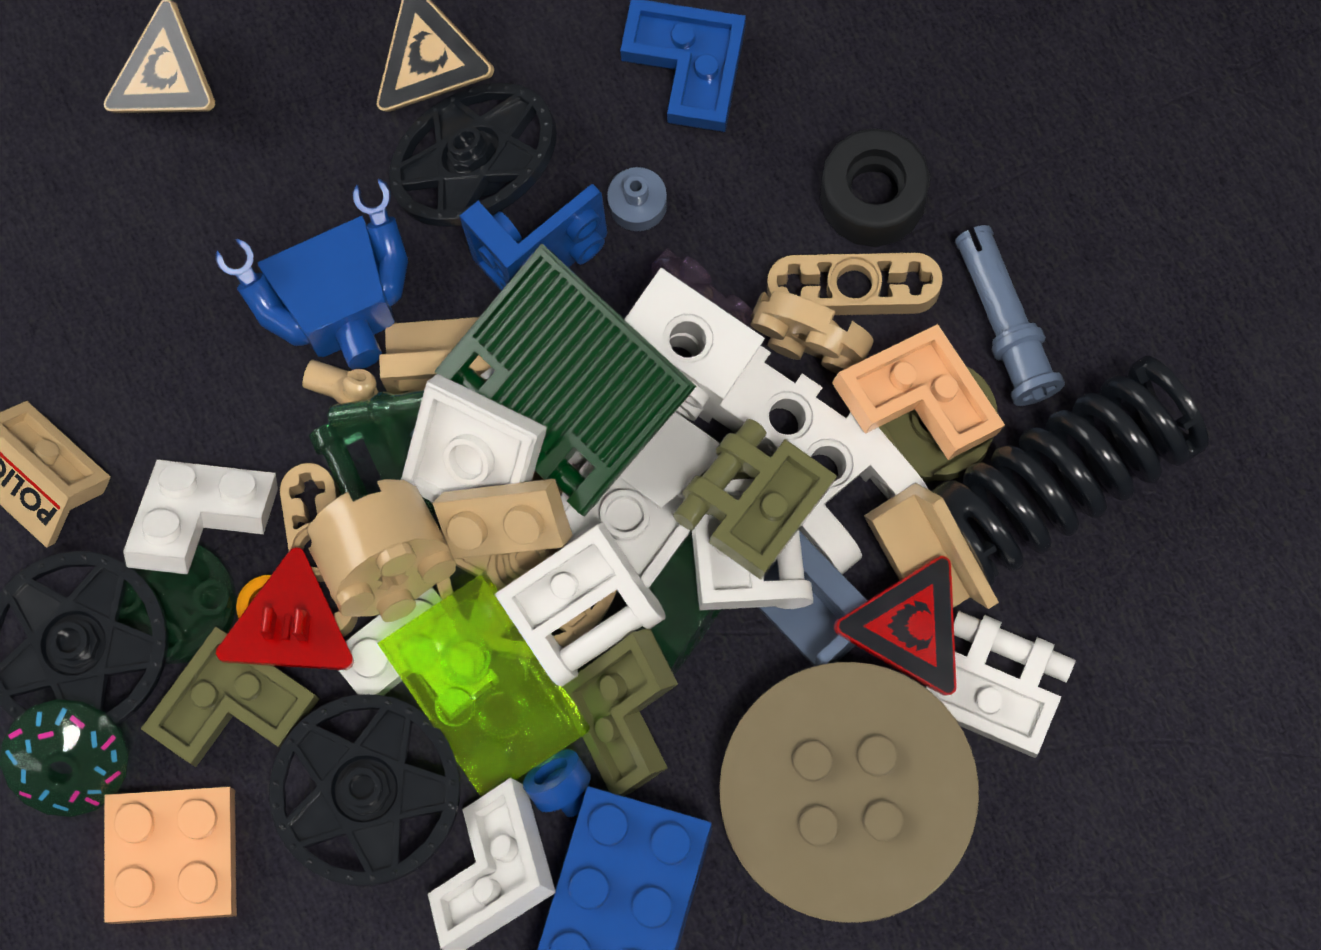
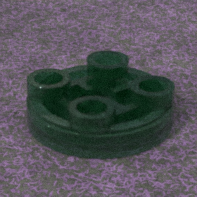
[118,545,237,664]

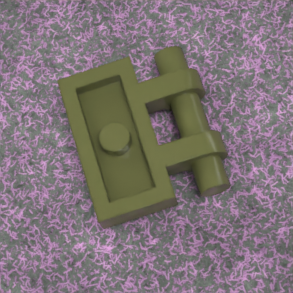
[673,419,837,580]

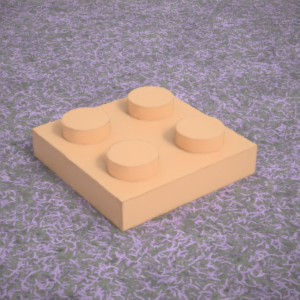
[104,787,237,924]

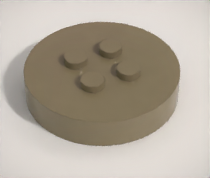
[720,662,979,922]

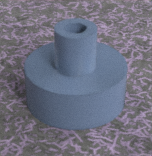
[607,167,667,231]

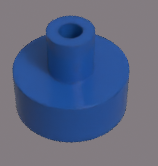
[523,749,591,817]

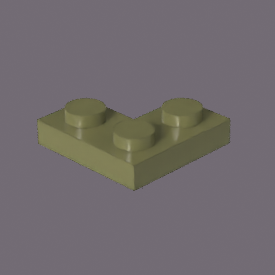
[141,627,319,767]
[559,629,678,796]

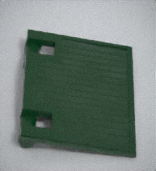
[435,243,697,517]

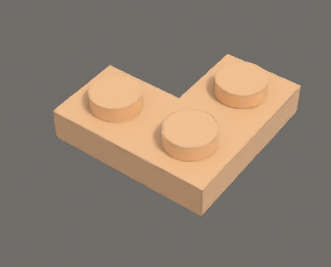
[832,324,1005,460]

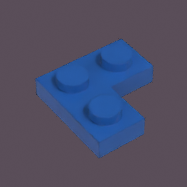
[620,0,746,132]

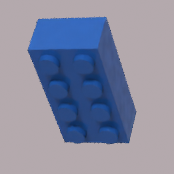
[538,786,712,950]

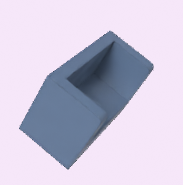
[757,531,867,667]

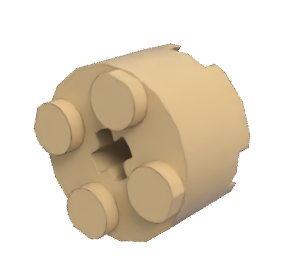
[307,479,456,622]

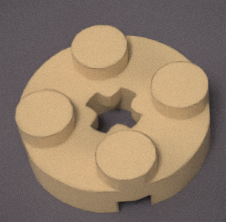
[750,291,874,374]

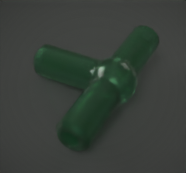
[327,389,425,467]

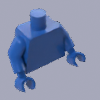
[216,179,408,370]

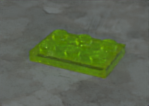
[377,571,590,797]

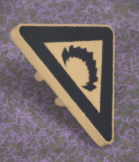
[104,0,215,113]
[377,0,494,112]

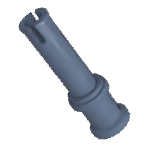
[955,225,1065,406]

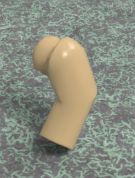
[302,359,378,412]

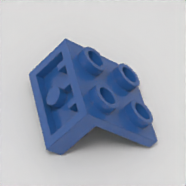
[460,184,607,291]

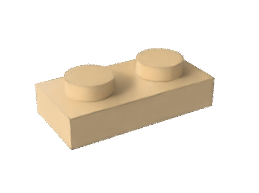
[433,479,573,559]

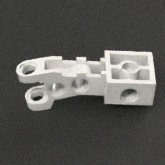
[625,268,929,575]

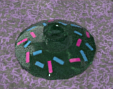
[0,699,129,817]

